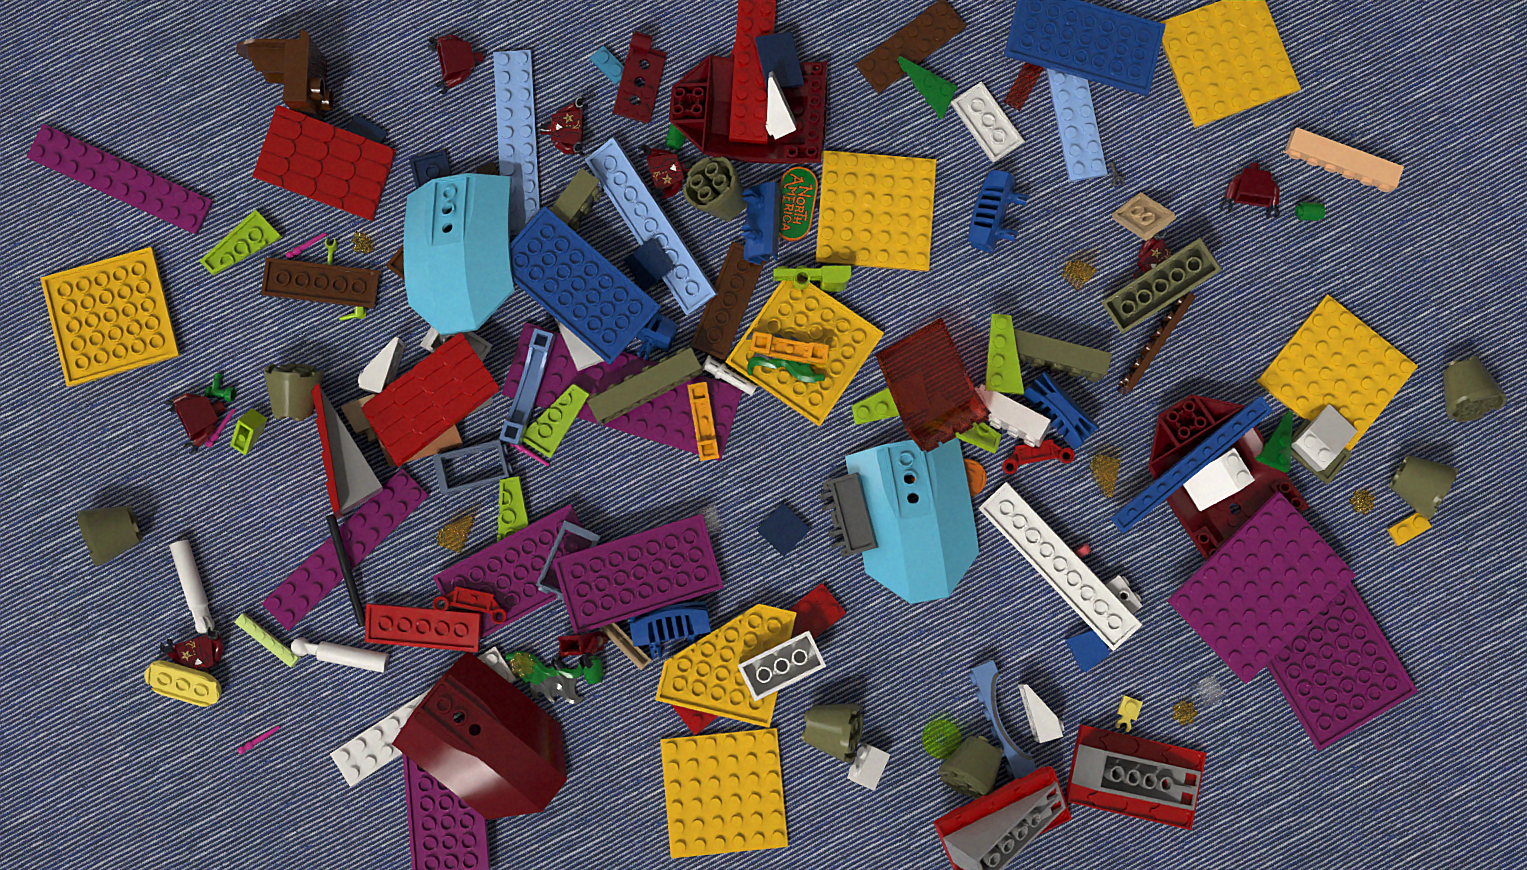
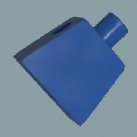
[1064,630,1110,672]

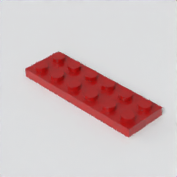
[365,603,482,652]

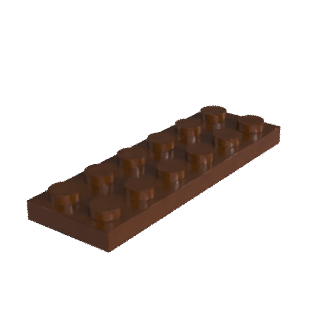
[855,0,966,95]
[690,242,766,361]
[260,257,381,309]
[1117,293,1196,395]

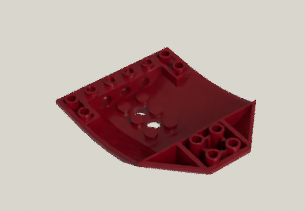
[669,53,828,164]
[1148,394,1309,561]
[392,651,567,820]

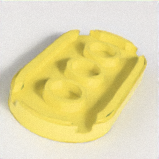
[144,660,222,707]

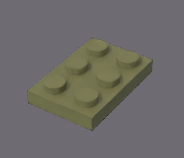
[1291,419,1352,485]

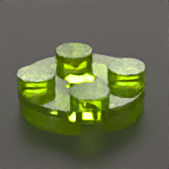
[921,719,961,759]

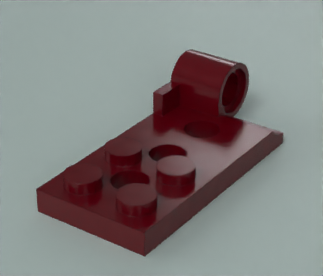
[612,30,666,124]

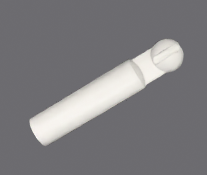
[169,540,215,635]
[291,637,389,673]

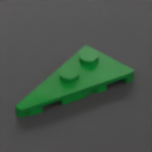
[897,56,958,120]
[1255,411,1293,473]

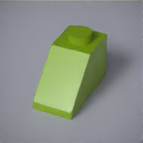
[230,408,267,456]

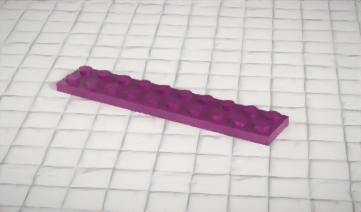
[26,124,214,235]
[261,468,430,631]

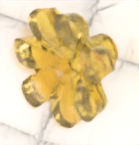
[352,231,374,254]
[1349,490,1375,515]
[509,652,535,677]
[1172,700,1198,726]

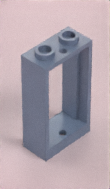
[432,439,513,495]
[536,520,600,601]

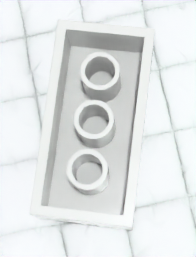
[970,384,1051,447]
[737,631,826,701]

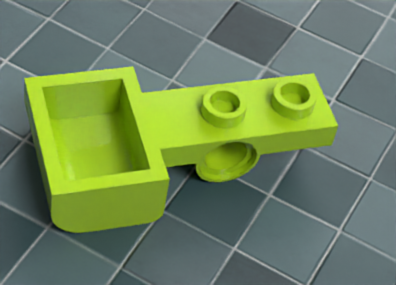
[773,266,851,292]

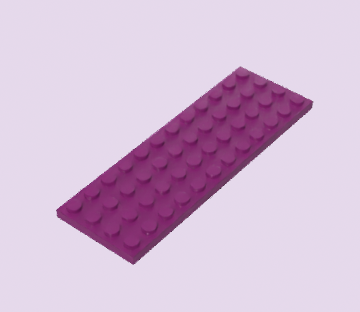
[501,322,743,462]

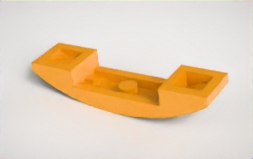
[750,332,829,365]
[687,382,719,461]

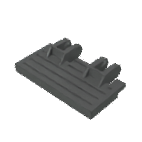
[818,472,878,557]

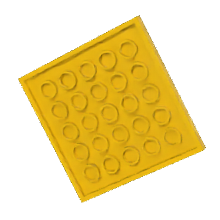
[1159,0,1301,128]
[815,151,937,272]
[40,247,181,387]
[725,276,884,427]
[1256,294,1418,452]
[660,728,788,858]

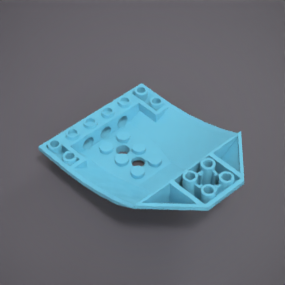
[403,173,515,335]
[845,437,979,604]

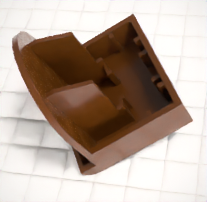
[236,29,334,122]

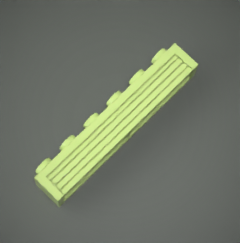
[234,613,301,667]

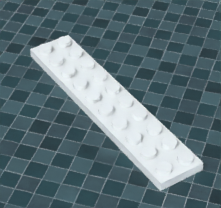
[979,482,1143,651]
[330,646,517,787]

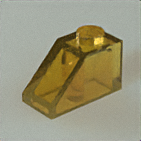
[1062,259,1098,291]
[1089,454,1121,499]
[436,515,476,554]

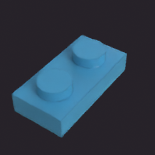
[590,45,624,86]

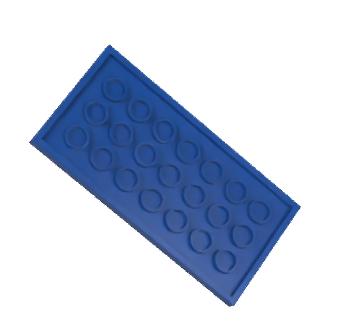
[1003,0,1166,96]
[510,206,661,365]

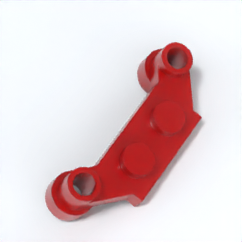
[1002,439,1075,474]
[433,586,507,624]

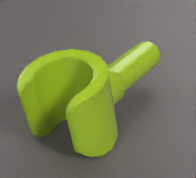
[325,238,338,265]
[339,307,366,321]

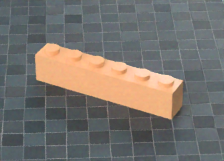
[1284,127,1404,192]

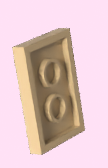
[1111,192,1176,241]

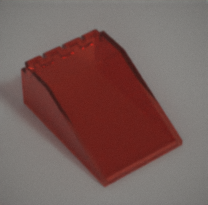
[875,317,991,453]

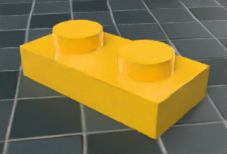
[1386,512,1432,546]

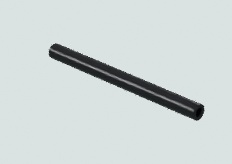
[325,514,366,628]

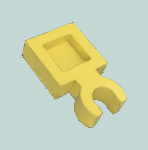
[1115,695,1143,732]

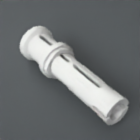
[702,355,757,396]

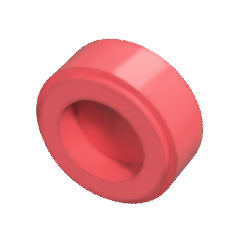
[1073,543,1091,558]

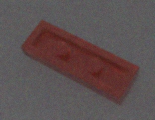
[1003,63,1044,111]

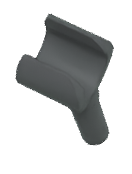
[1110,162,1125,188]

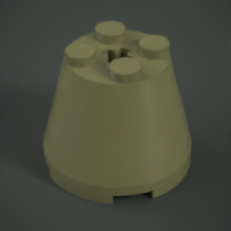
[683,156,748,222]
[1443,356,1507,422]
[264,363,324,421]
[1388,454,1459,520]
[77,505,144,567]
[801,703,864,763]
[936,735,1004,800]

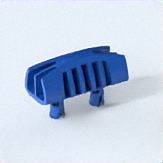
[968,170,1029,253]
[740,182,781,265]
[635,312,679,360]
[1022,371,1100,450]
[630,602,711,659]

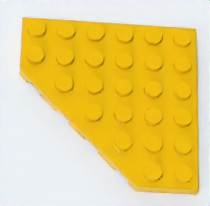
[655,604,797,728]

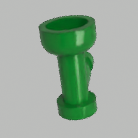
[205,373,236,402]

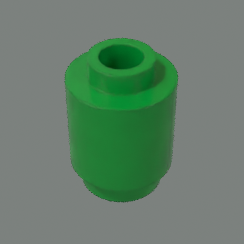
[665,124,686,150]
[1295,202,1325,221]
[583,655,604,684]

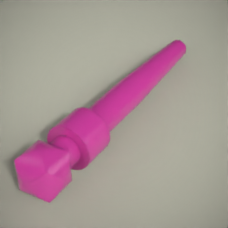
[286,232,327,259]
[205,408,235,448]
[509,443,549,466]
[238,725,280,755]

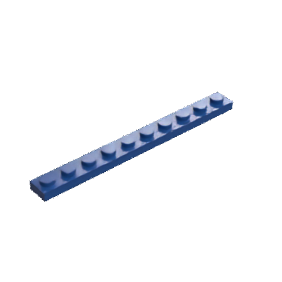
[1110,396,1273,533]

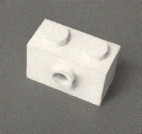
[1105,575,1143,613]
[847,742,890,791]

